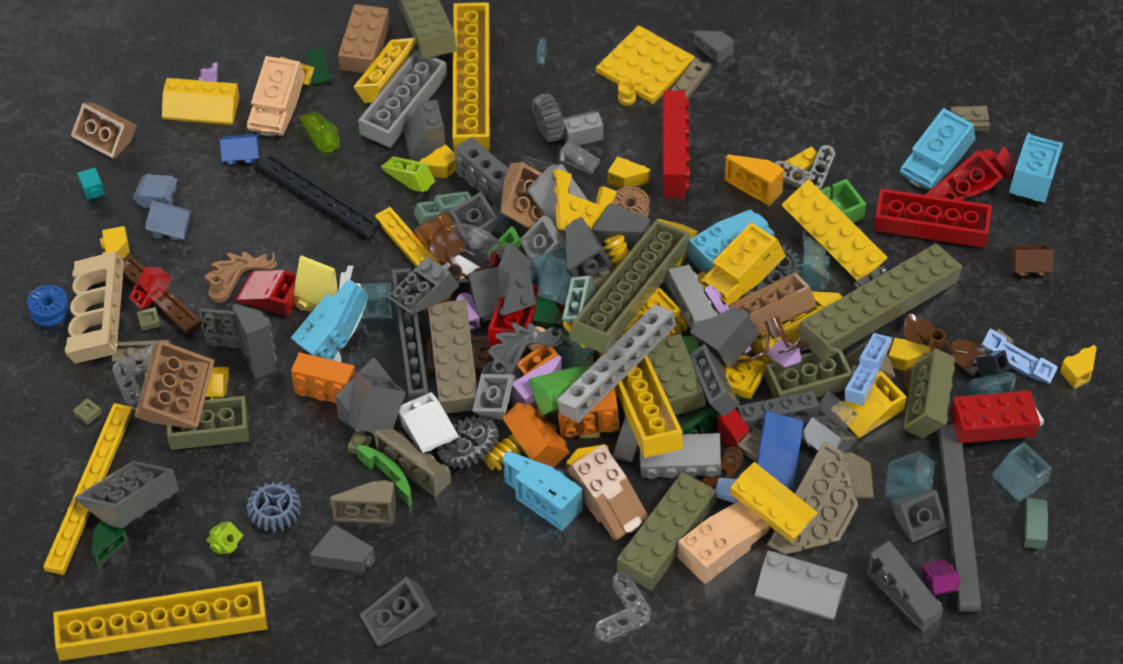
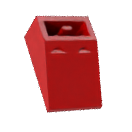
[236,270,297,317]

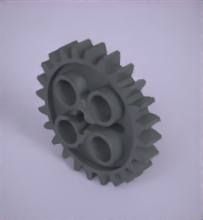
[751,245,802,293]
[437,415,499,469]

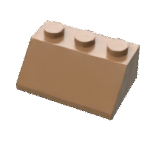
[71,103,137,158]

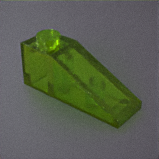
[300,112,340,153]

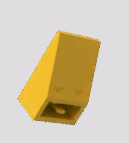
[834,371,906,439]

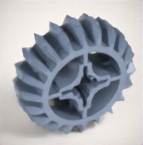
[246,481,301,533]

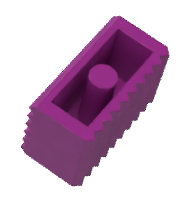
[921,559,961,595]

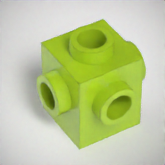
[206,521,244,554]

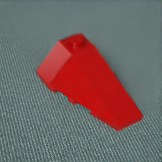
[925,150,1003,200]

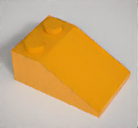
[725,154,784,206]

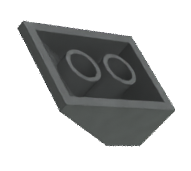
[360,577,437,647]

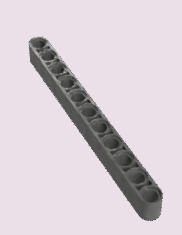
[938,422,981,612]

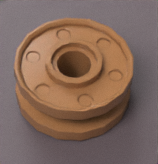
[611,186,649,218]

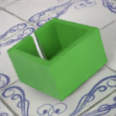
[820,179,866,223]

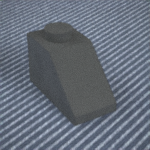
[694,31,734,63]

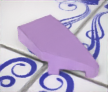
[198,63,218,82]

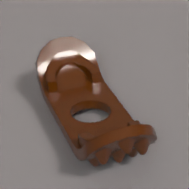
[700,446,743,489]

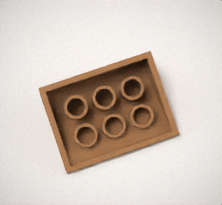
[500,162,545,229]
[135,340,215,429]

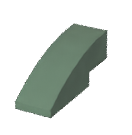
[414,191,471,227]
[1024,498,1048,549]

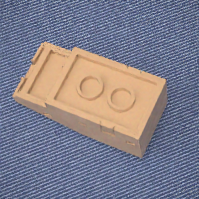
[247,56,305,137]
[678,501,770,584]

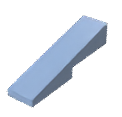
[845,333,892,406]

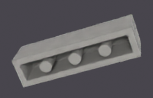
[666,265,718,330]

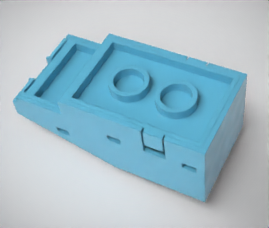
[900,108,975,190]
[1009,133,1063,202]
[688,209,774,274]
[291,280,369,360]
[503,451,582,531]

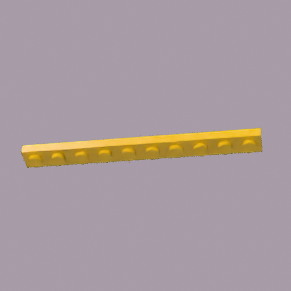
[44,403,133,575]

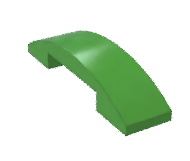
[357,445,412,507]

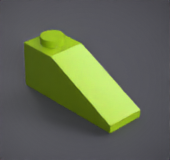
[381,156,435,192]

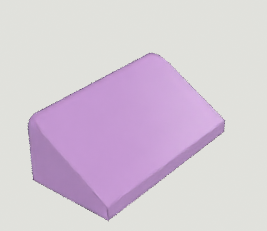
[766,339,801,367]

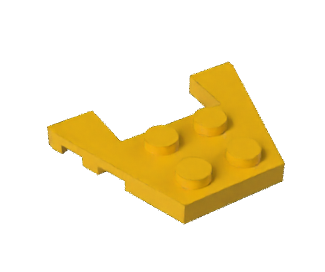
[553,169,617,232]

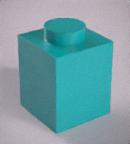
[78,168,105,200]

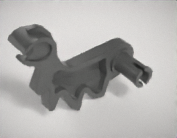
[488,323,564,375]

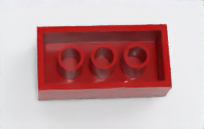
[488,285,543,351]
[949,391,1040,443]

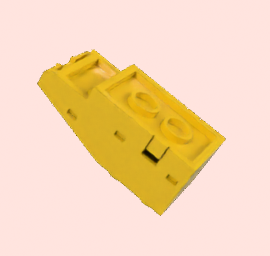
[700,222,786,305]

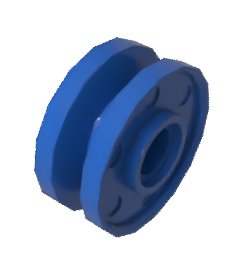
[27,285,70,327]

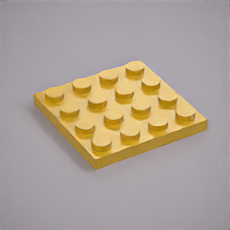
[596,25,695,104]

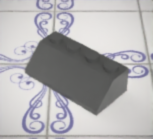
[232,304,278,379]

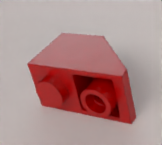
[129,267,172,309]
[717,409,749,447]

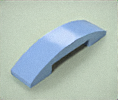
[981,328,1058,384]

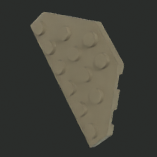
[766,441,858,555]

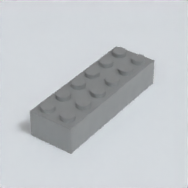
[358,50,447,148]

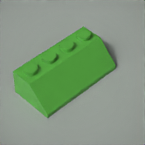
[528,363,616,416]

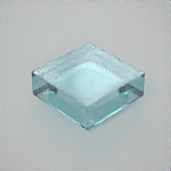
[537,38,547,64]

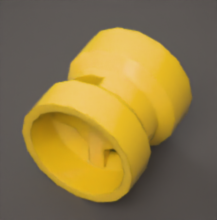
[618,80,636,105]

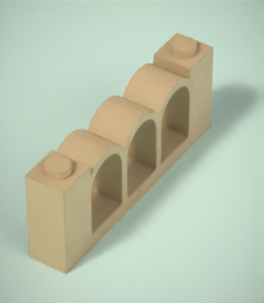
[65,251,124,364]

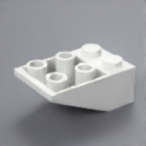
[398,392,458,453]

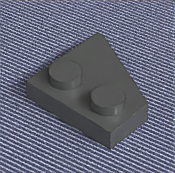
[500,267,536,315]

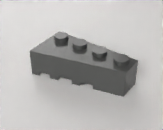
[867,541,943,631]

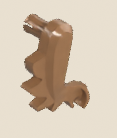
[205,252,277,303]

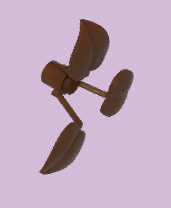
[422,226,488,312]
[902,313,986,392]
[736,316,810,363]

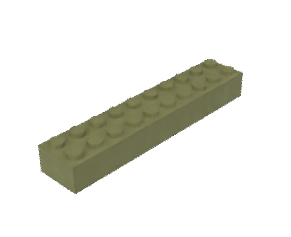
[570,220,690,354]
[797,244,963,361]

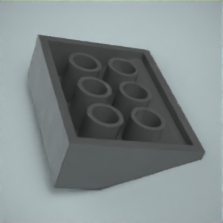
[75,461,179,528]

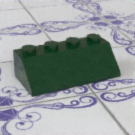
[677,393,740,435]

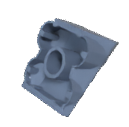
[133,174,178,208]
[146,200,191,240]

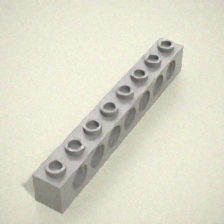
[557,304,676,423]

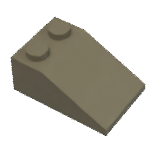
[330,480,396,524]

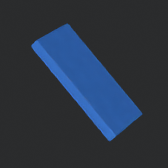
[756,411,804,492]

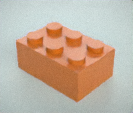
[291,353,355,404]
[502,402,569,468]

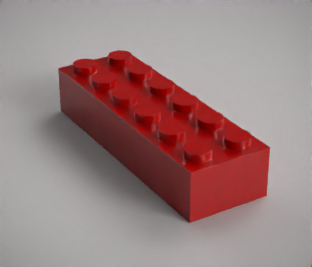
[663,90,690,198]
[874,189,992,248]

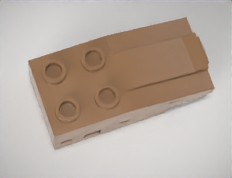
[565,444,649,541]

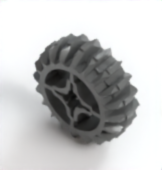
[532,93,565,142]

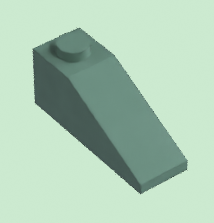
[562,276,596,322]

